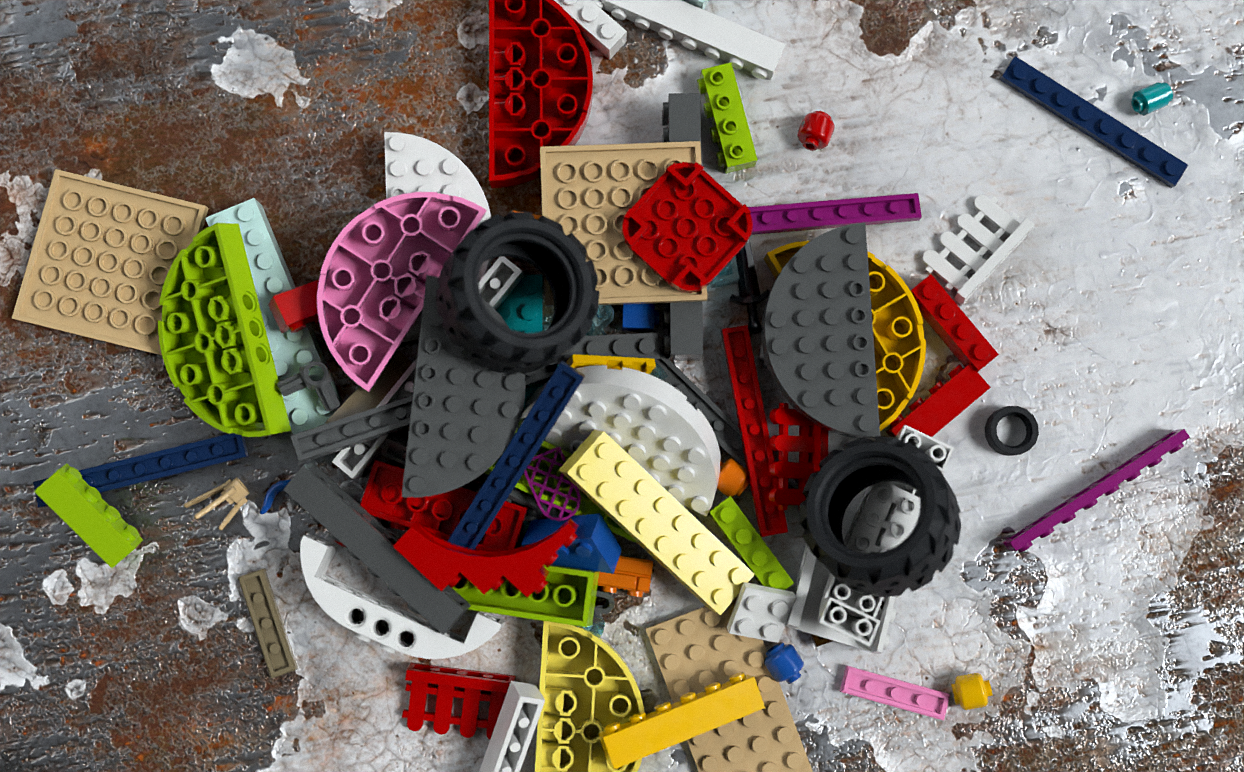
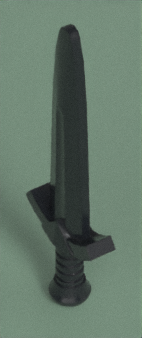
[729,239,770,334]

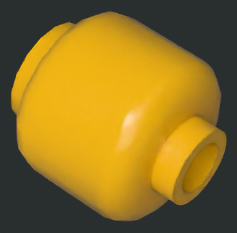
[951,673,993,710]

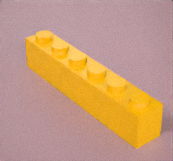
[598,672,765,769]

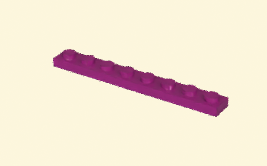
[748,193,922,235]
[1003,429,1190,553]

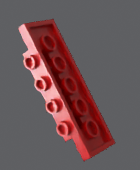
[360,460,528,551]

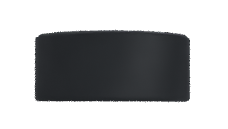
[985,406,1039,456]

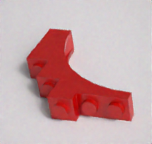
[393,518,578,598]

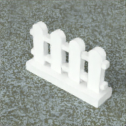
[922,195,1035,305]

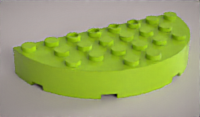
[158,223,291,437]

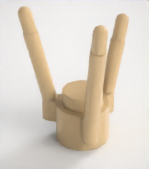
[184,477,250,530]

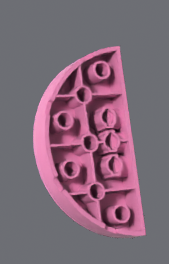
[317,192,487,392]

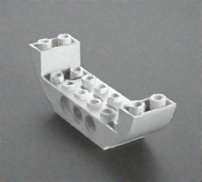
[818,425,954,647]

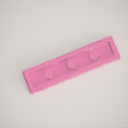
[840,665,950,720]

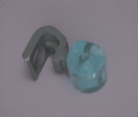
[582,589,615,640]

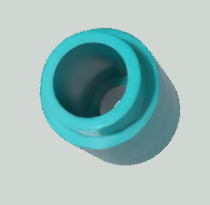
[1131,82,1173,115]

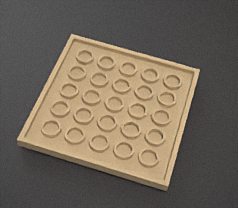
[540,141,707,307]
[12,169,209,356]

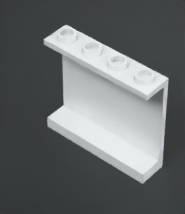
[785,534,899,654]

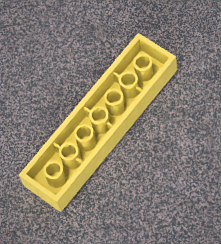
[559,429,755,615]

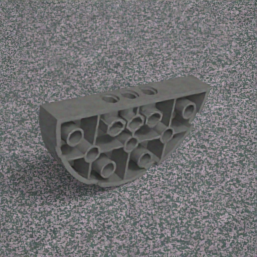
[761,223,880,439]
[402,275,526,497]

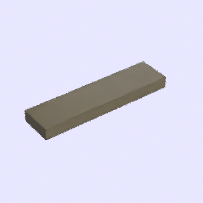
[325,349,412,424]
[238,568,298,679]

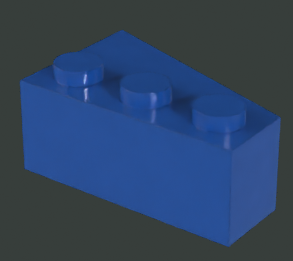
[521,513,622,574]

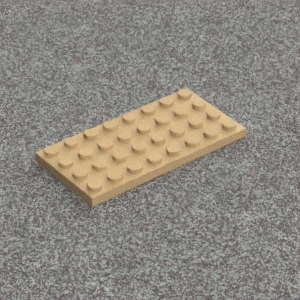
[645,594,813,772]

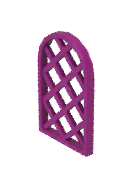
[524,446,581,521]

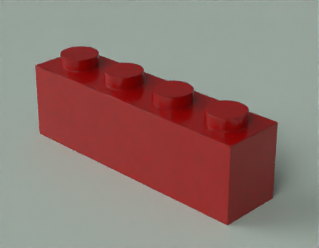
[910,274,999,372]
[268,280,319,333]
[886,364,991,438]

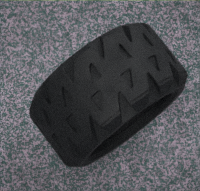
[436,212,599,374]
[799,436,961,597]

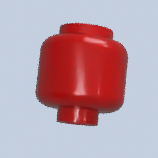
[797,111,835,151]

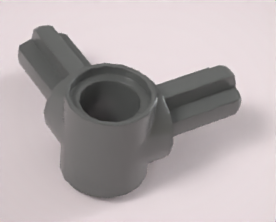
[278,361,340,411]

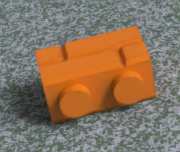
[598,556,653,597]

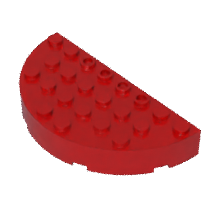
[489,0,593,188]

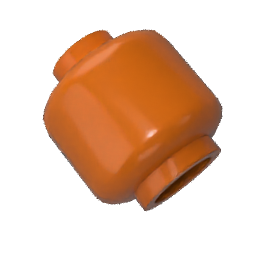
[717,458,750,497]

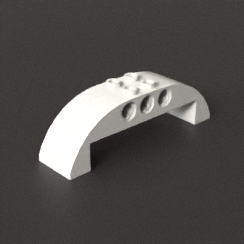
[300,535,506,659]

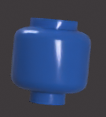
[764,642,804,684]

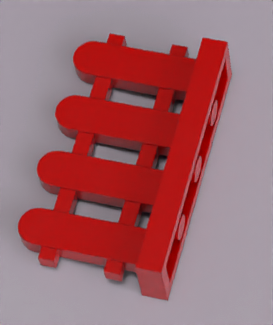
[769,403,828,511]
[402,662,516,740]

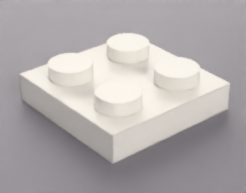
[727,582,796,643]

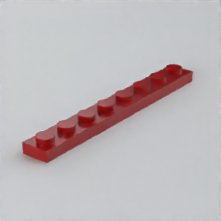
[720,325,788,537]

